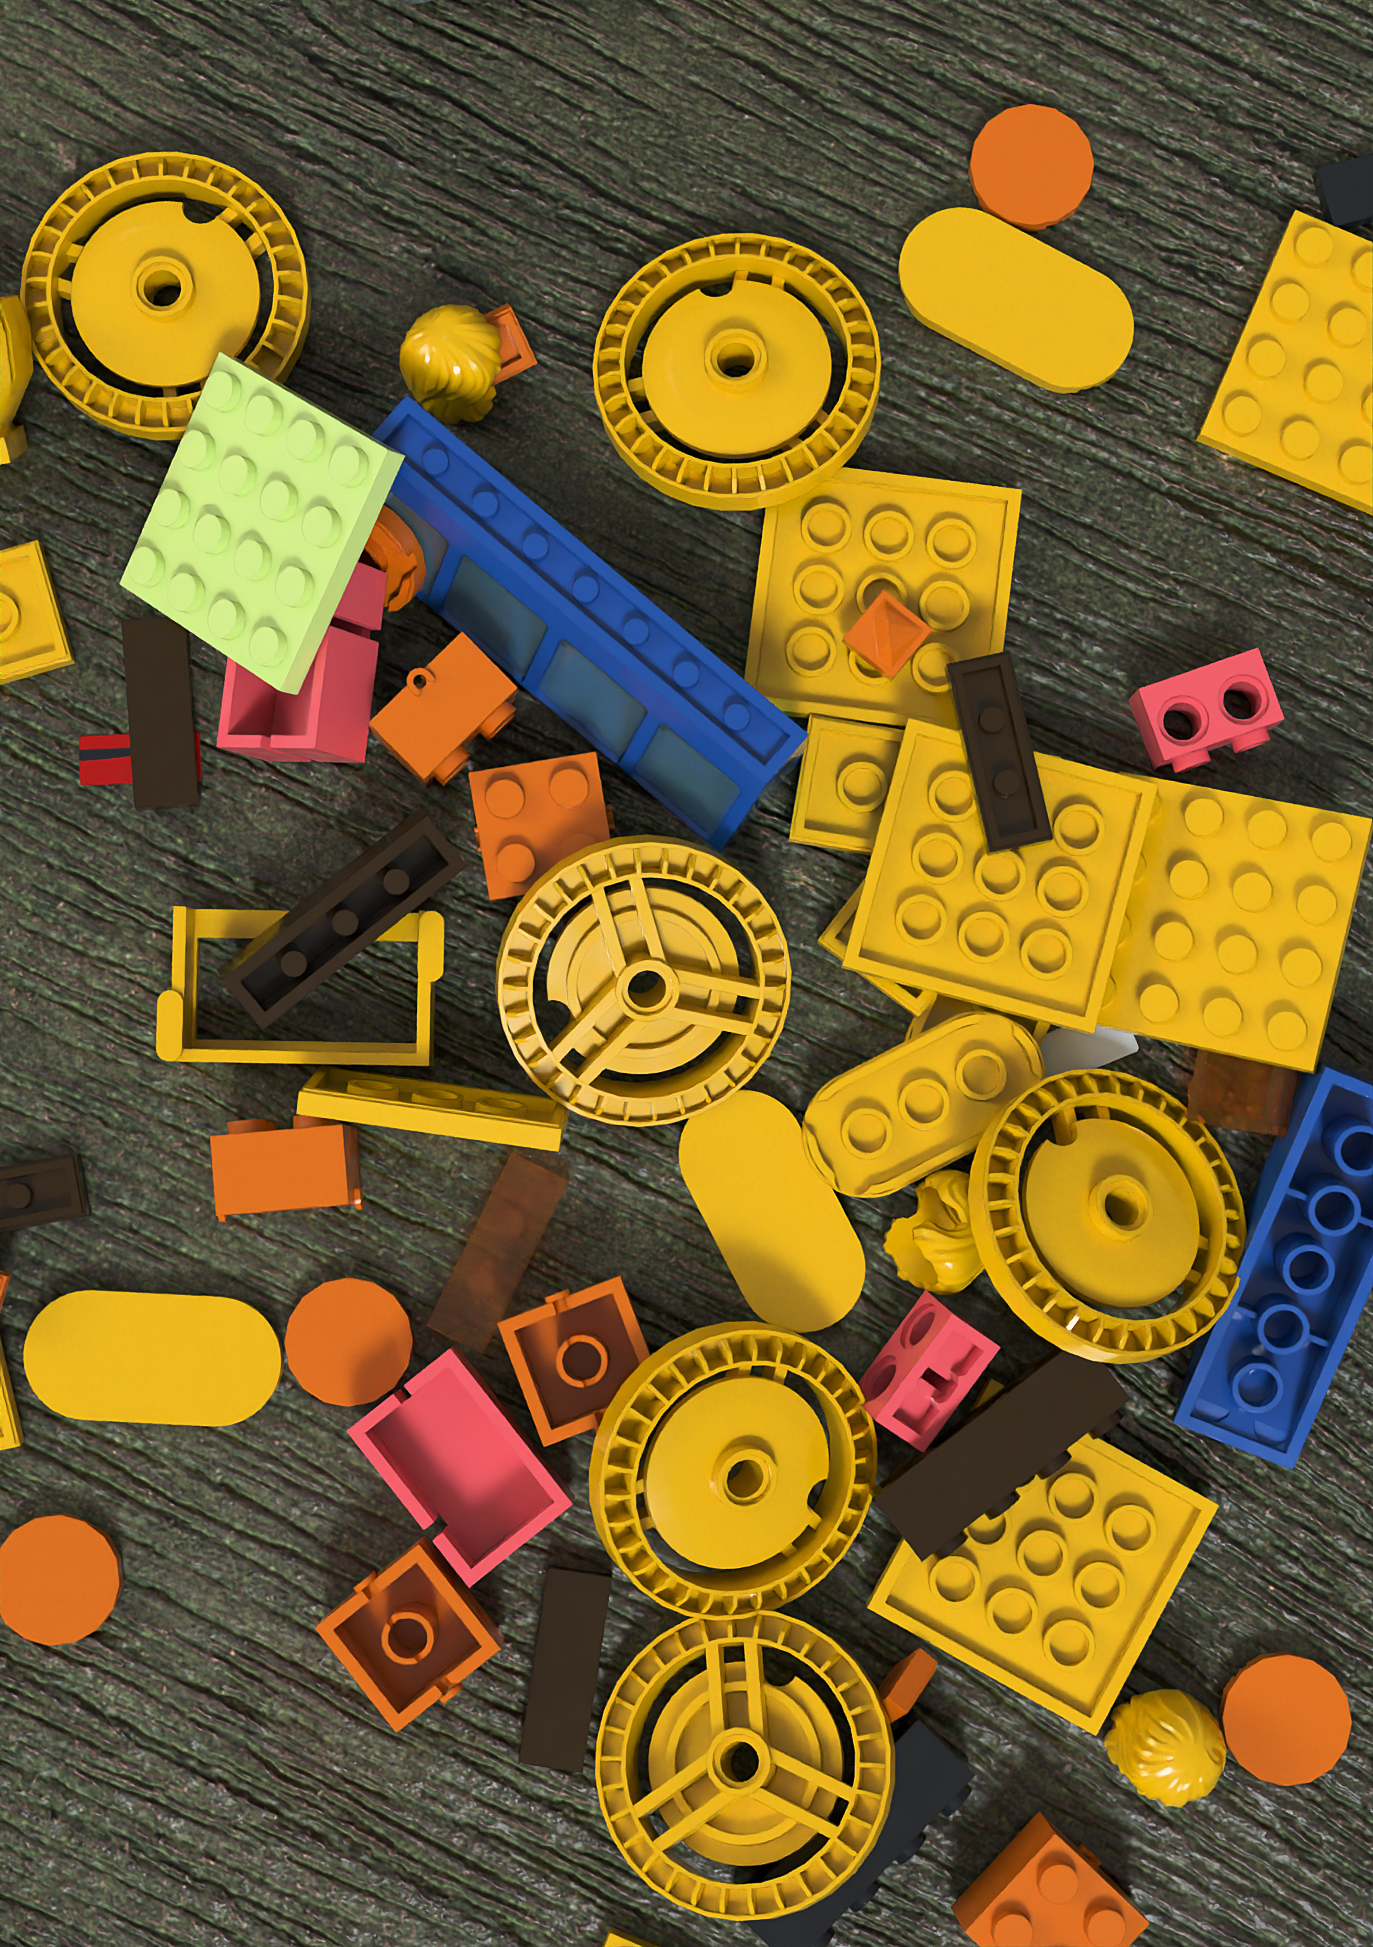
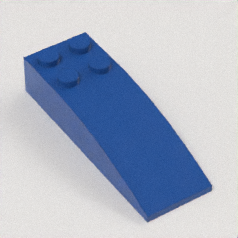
[1171,1058,1373,1470]

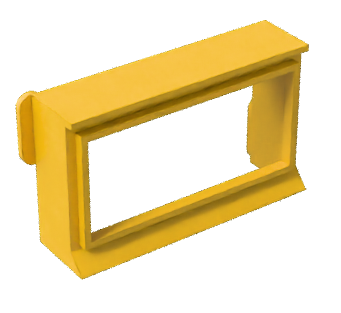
[156,906,445,1066]

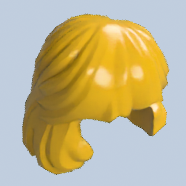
[399,304,503,425]
[882,1169,985,1295]
[1104,1689,1226,1808]

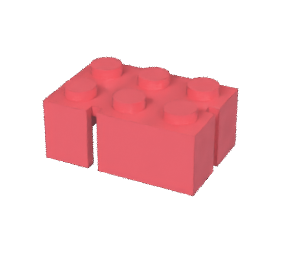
[216,562,387,763]
[347,1344,575,1588]

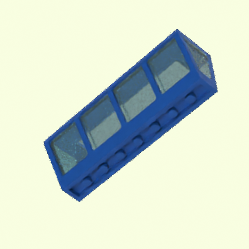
[371,395,809,854]

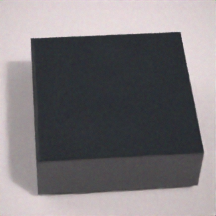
[1312,153,1373,230]

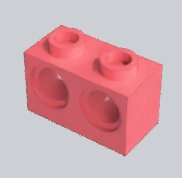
[1128,648,1285,774]
[857,1290,1001,1453]

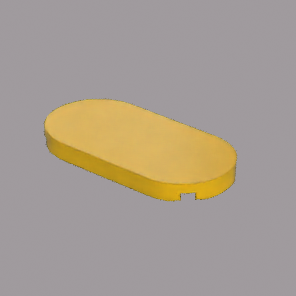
[898,207,1134,394]
[802,1011,1045,1198]
[678,1090,866,1333]
[23,1290,284,1427]

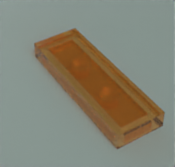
[426,1153,569,1355]

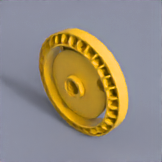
[20,152,312,441]
[592,233,881,511]
[495,834,792,1127]
[968,1069,1247,1364]
[589,1321,877,1621]
[595,1608,895,1921]

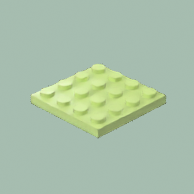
[119,352,405,695]

